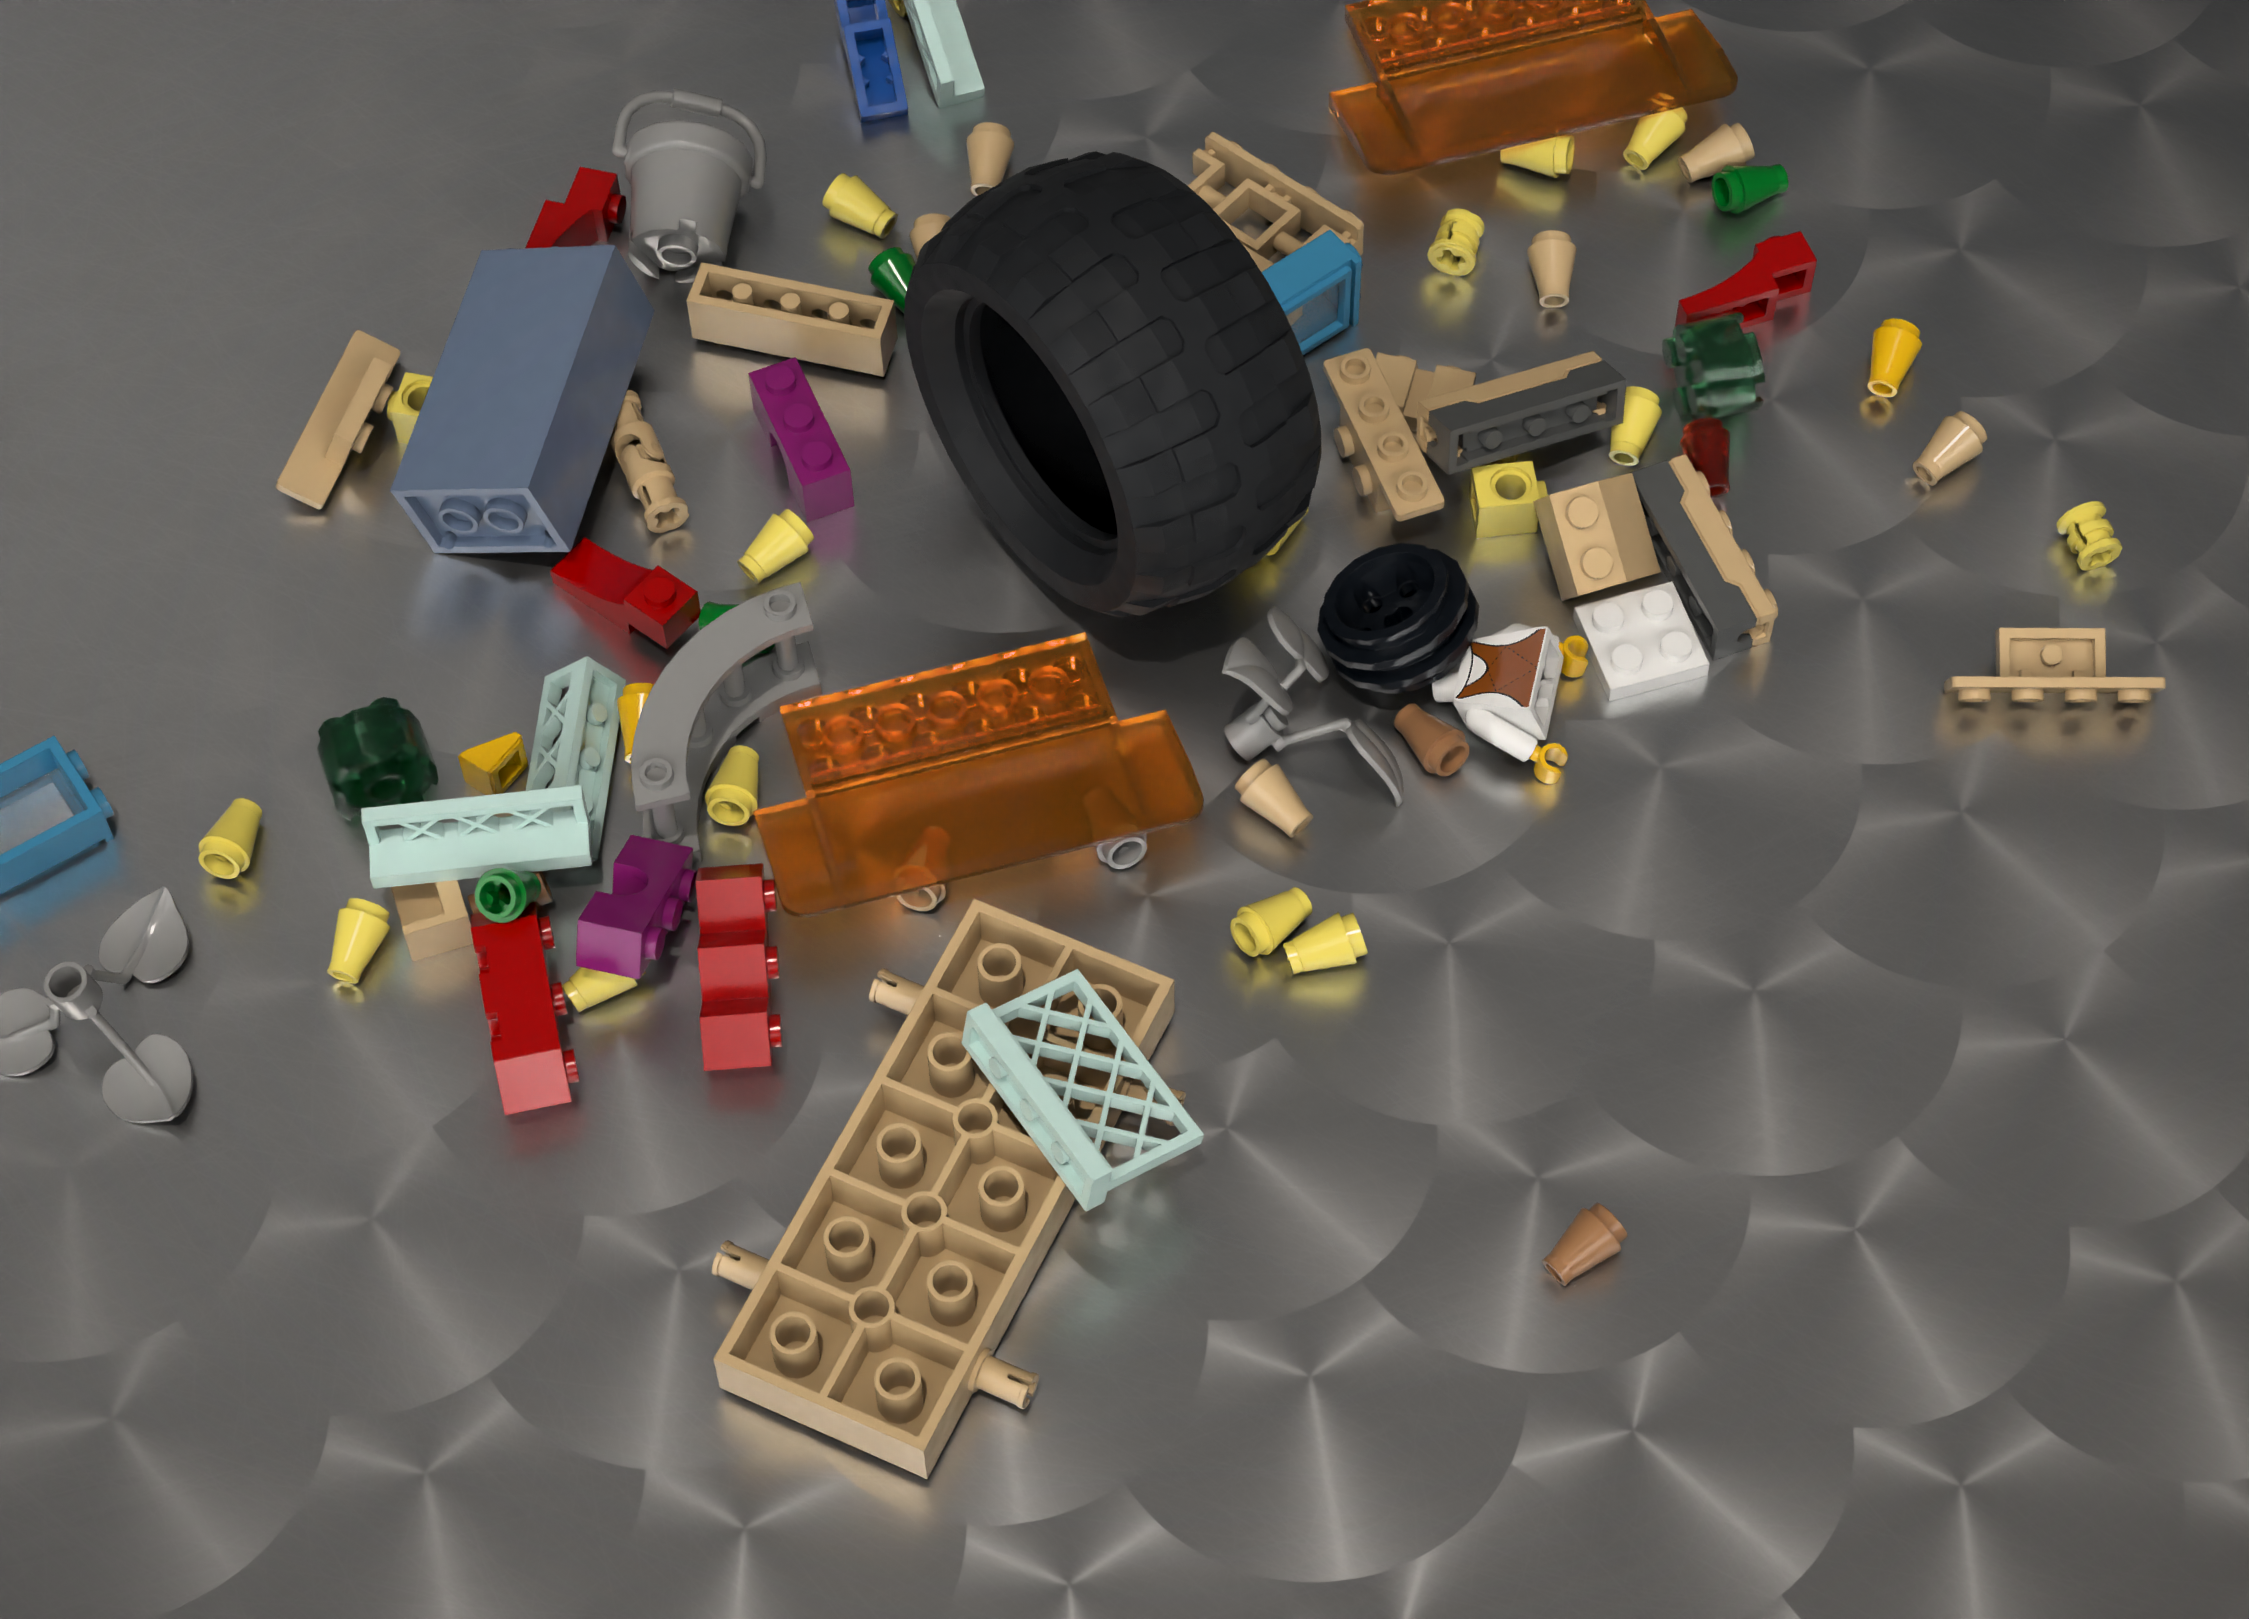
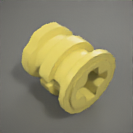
[1427,208,1485,276]
[2056,501,2123,571]

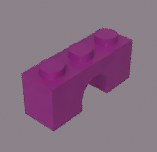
[748,357,854,523]
[576,835,697,980]

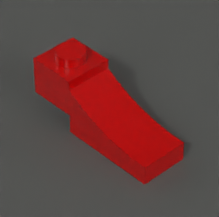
[525,167,627,248]
[1674,231,1817,346]
[550,537,701,649]

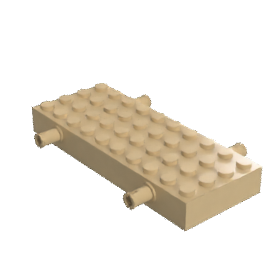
[712,899,1186,1479]

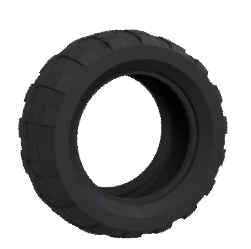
[904,151,1322,617]

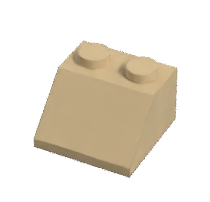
[1533,473,1661,601]

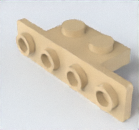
[276,330,400,509]
[1323,348,1444,521]
[1944,628,2166,703]

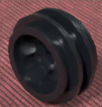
[1317,543,1479,694]

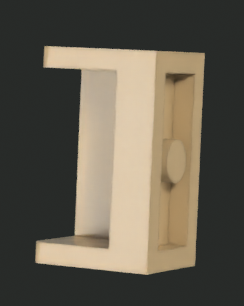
[391,880,473,962]

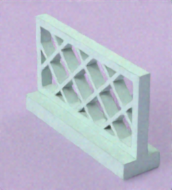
[961,969,1204,1211]

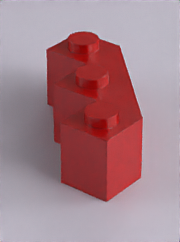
[695,863,783,1071]
[470,902,580,1115]

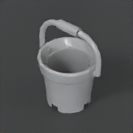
[612,88,767,284]

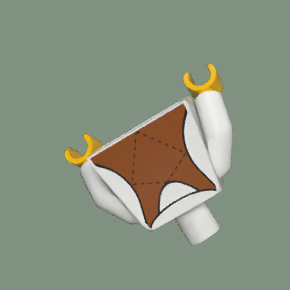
[1432,623,1589,784]

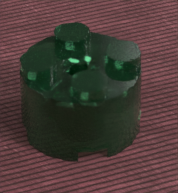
[1662,311,1765,424]
[317,697,439,820]

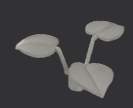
[1222,606,1403,808]
[0,887,194,1124]

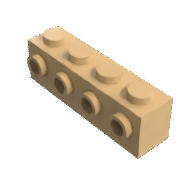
[686,262,898,377]

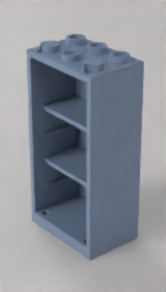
[390,245,655,553]

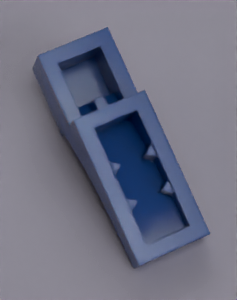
[834,0,908,123]

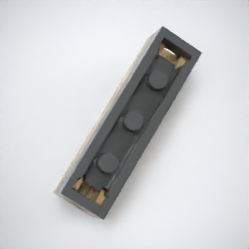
[1416,351,1627,475]
[1629,454,1778,661]

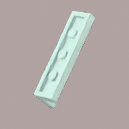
[903,0,985,108]
[526,656,626,862]
[361,785,592,889]

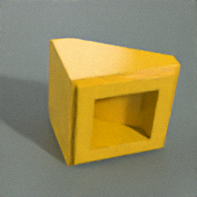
[458,732,529,795]

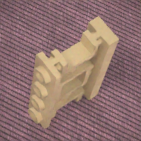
[1188,132,1364,323]

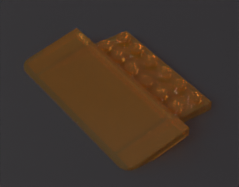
[1329,0,1738,175]
[753,632,1204,917]

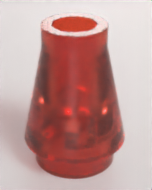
[1680,418,1730,498]

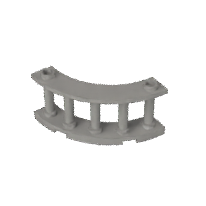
[631,581,822,864]

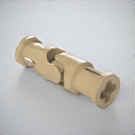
[610,390,689,533]

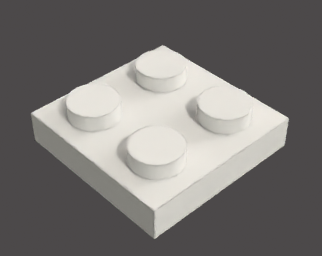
[1573,581,1710,702]

